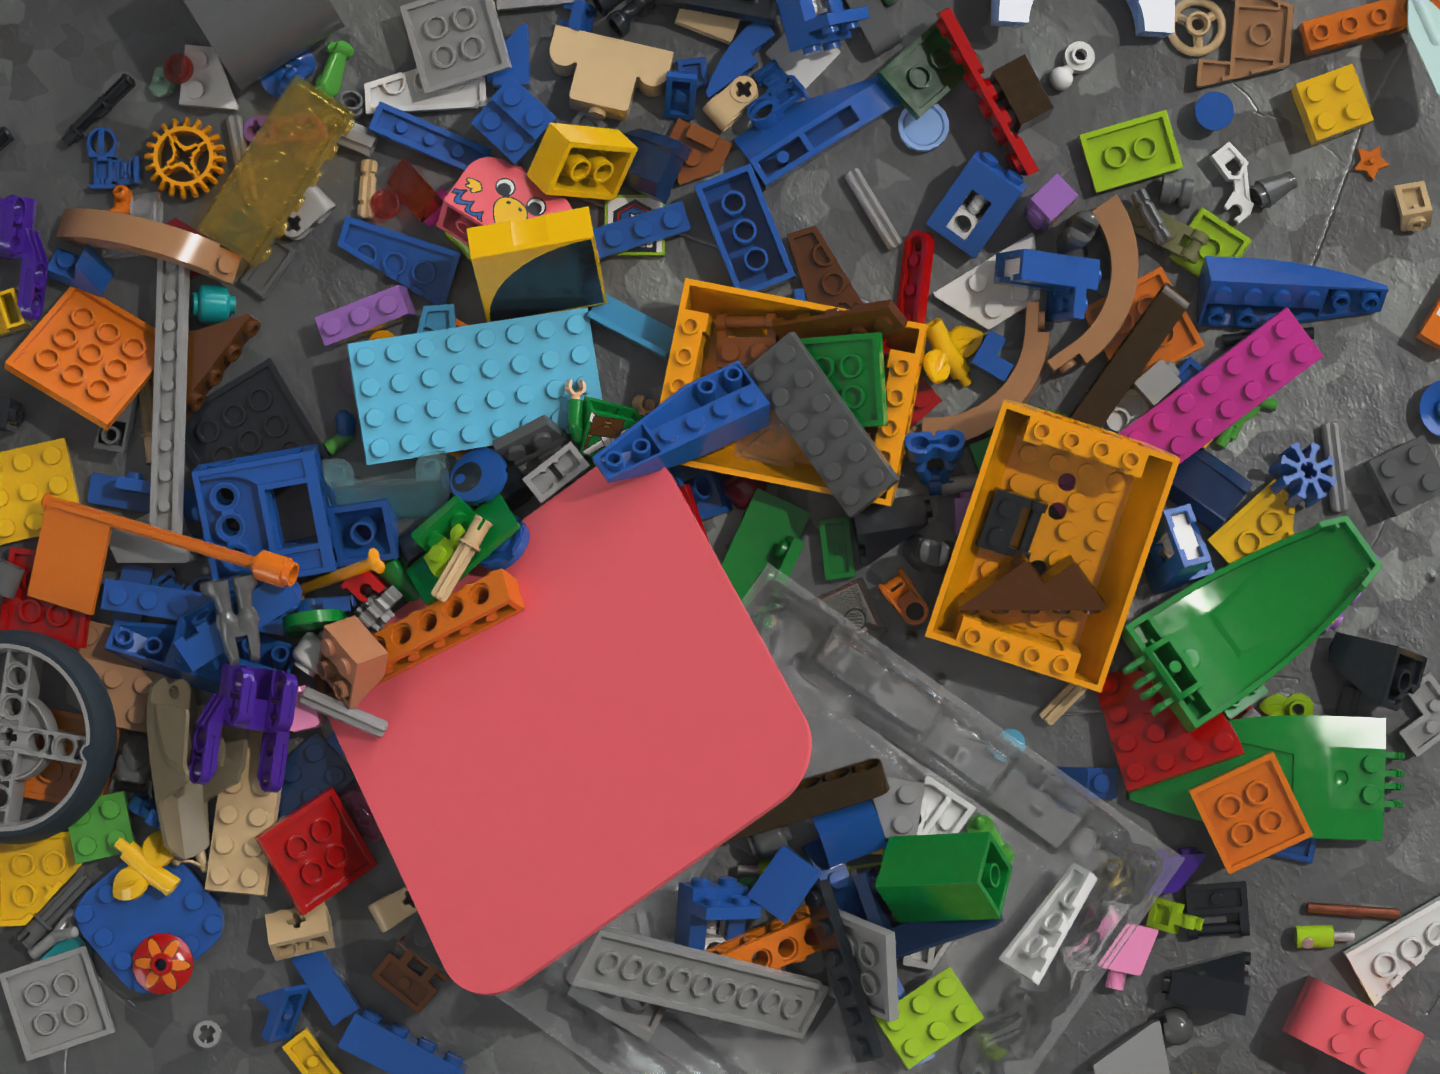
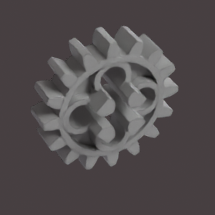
[354,586,403,633]

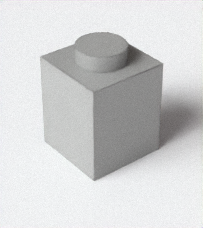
[1132,359,1182,407]

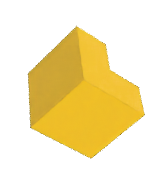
[0,287,32,338]

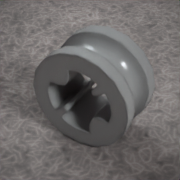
[193,1020,222,1048]

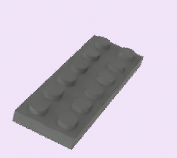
[745,332,900,518]

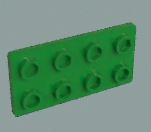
[721,488,810,623]
[406,493,521,606]

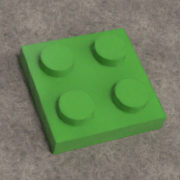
[68,791,136,864]

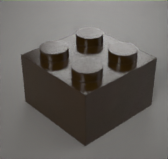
[989,54,1054,134]

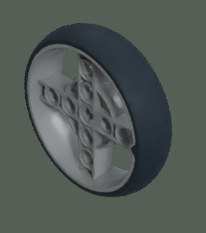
[0,629,117,844]

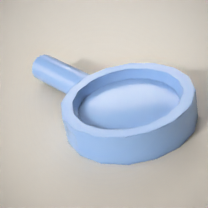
[898,103,949,152]

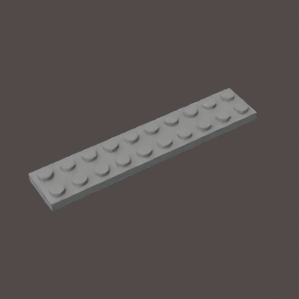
[565,926,831,1039]

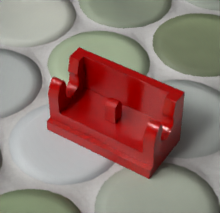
[340,570,389,602]

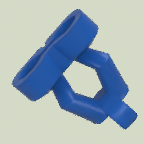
[260,50,316,97]
[905,430,965,496]

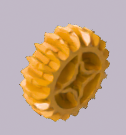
[144,117,227,200]

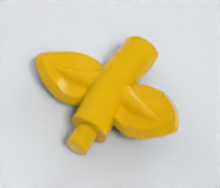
[923,318,985,387]
[112,830,181,901]

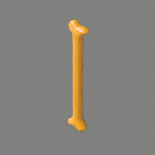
[298,548,385,600]

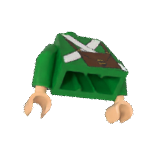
[564,379,655,470]

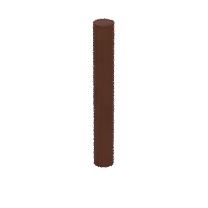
[1306,902,1400,921]

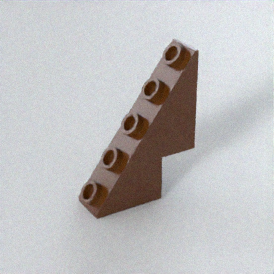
[149,313,261,424]
[956,552,1107,614]

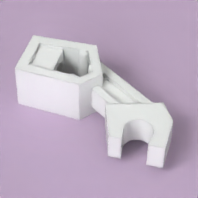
[1209,142,1254,225]

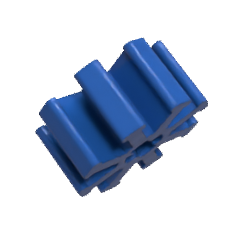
[1268,442,1337,508]

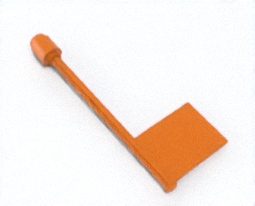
[27,492,299,615]

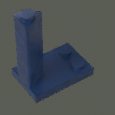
[853,866,1004,960]

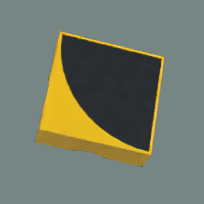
[466,206,607,322]

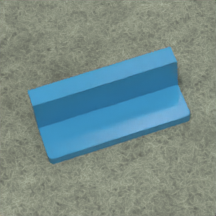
[586,294,675,361]

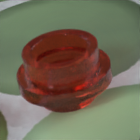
[163,54,194,84]
[370,189,400,219]

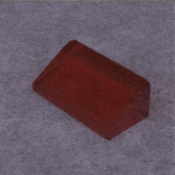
[387,158,443,223]

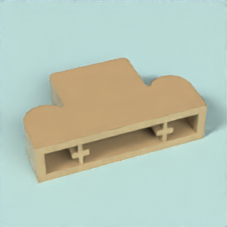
[550,25,674,121]

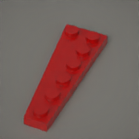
[935,7,1039,176]

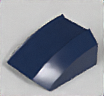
[621,128,691,204]
[1167,448,1252,533]

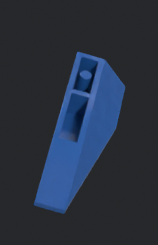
[733,76,902,191]
[1197,256,1388,328]
[593,360,770,483]
[105,621,296,694]

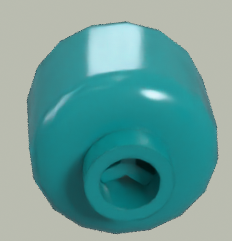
[191,285,236,324]

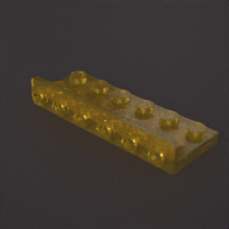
[196,74,355,268]

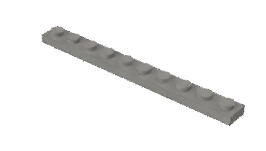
[149,259,190,534]

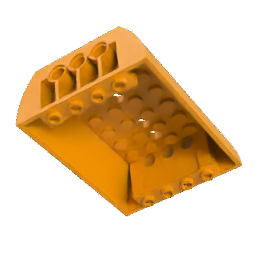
[659,278,927,506]
[925,400,1180,693]

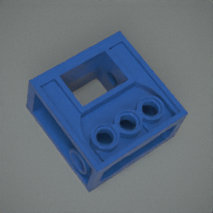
[191,443,338,589]

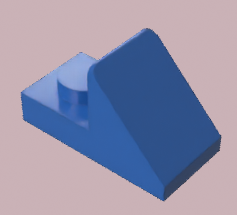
[664,70,699,120]
[47,244,114,297]
[1055,767,1117,799]
[257,984,309,1043]

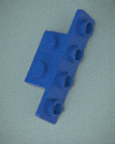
[87,472,201,522]

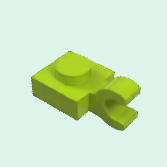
[423,523,466,578]
[1146,896,1204,934]

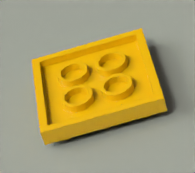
[0,438,81,546]

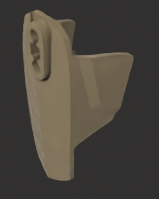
[147,678,249,860]

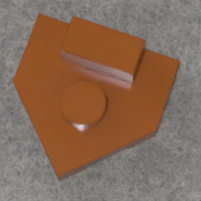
[669,118,733,186]

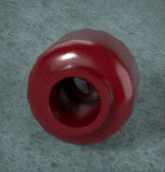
[721,474,767,510]

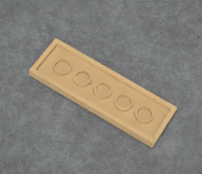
[205,729,290,897]

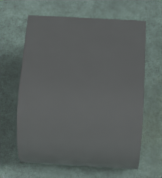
[183,0,345,90]

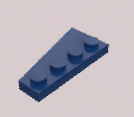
[337,216,462,305]

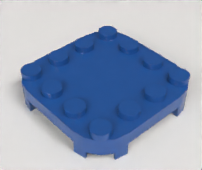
[74,861,225,994]

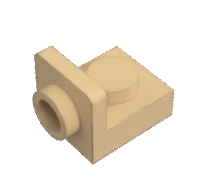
[1394,181,1433,232]

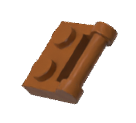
[715,313,779,368]

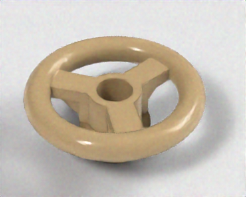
[1168,0,1227,57]

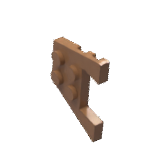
[1195,0,1294,88]

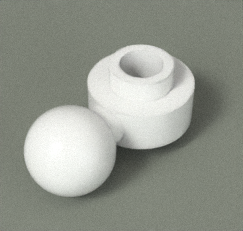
[1049,41,1095,91]

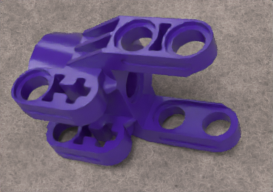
[0,194,49,320]
[189,663,298,793]

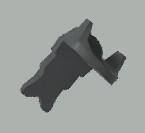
[108,730,155,799]

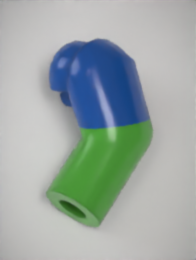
[324,410,356,455]

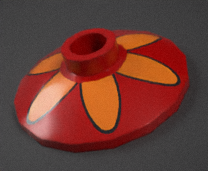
[133,933,193,994]

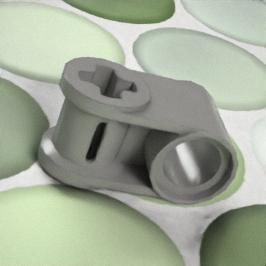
[279,184,336,241]

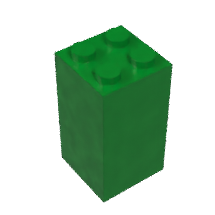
[875,832,1013,923]

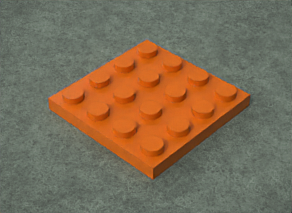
[4,286,155,431]

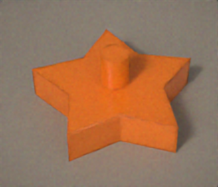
[1354,146,1389,181]

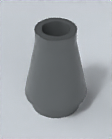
[1250,171,1297,209]

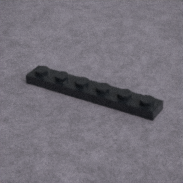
[804,878,884,1063]

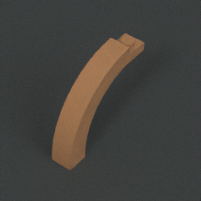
[1046,194,1139,374]
[55,208,242,285]
[922,302,1051,448]

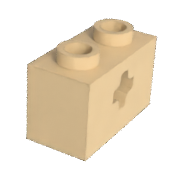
[265,901,335,961]

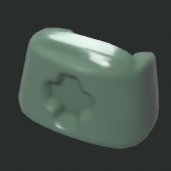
[149,65,178,98]

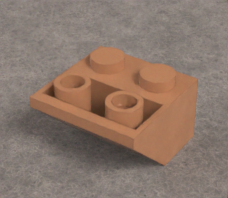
[317,615,388,709]

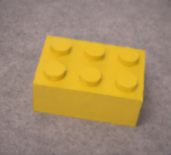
[526,123,638,200]

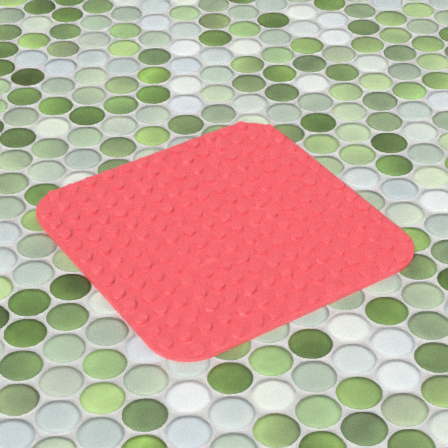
[327,466,812,995]

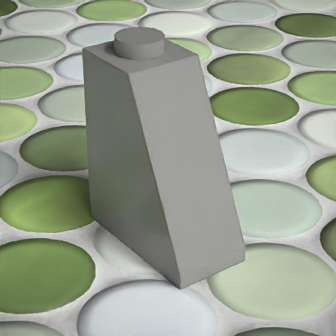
[108,513,202,563]
[1087,1019,1170,1074]

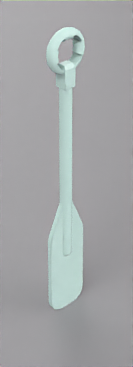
[1407,0,1440,99]

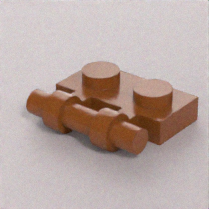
[371,935,448,1014]

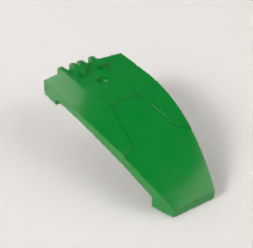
[1121,515,1383,734]
[1126,715,1405,841]

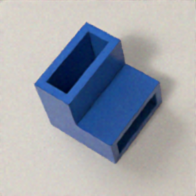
[969,330,1014,385]

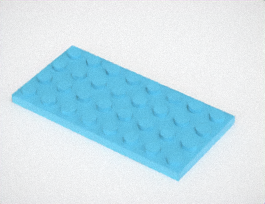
[346,307,602,465]

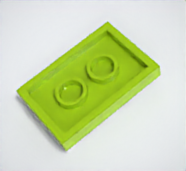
[1078,110,1183,194]
[873,967,984,1070]

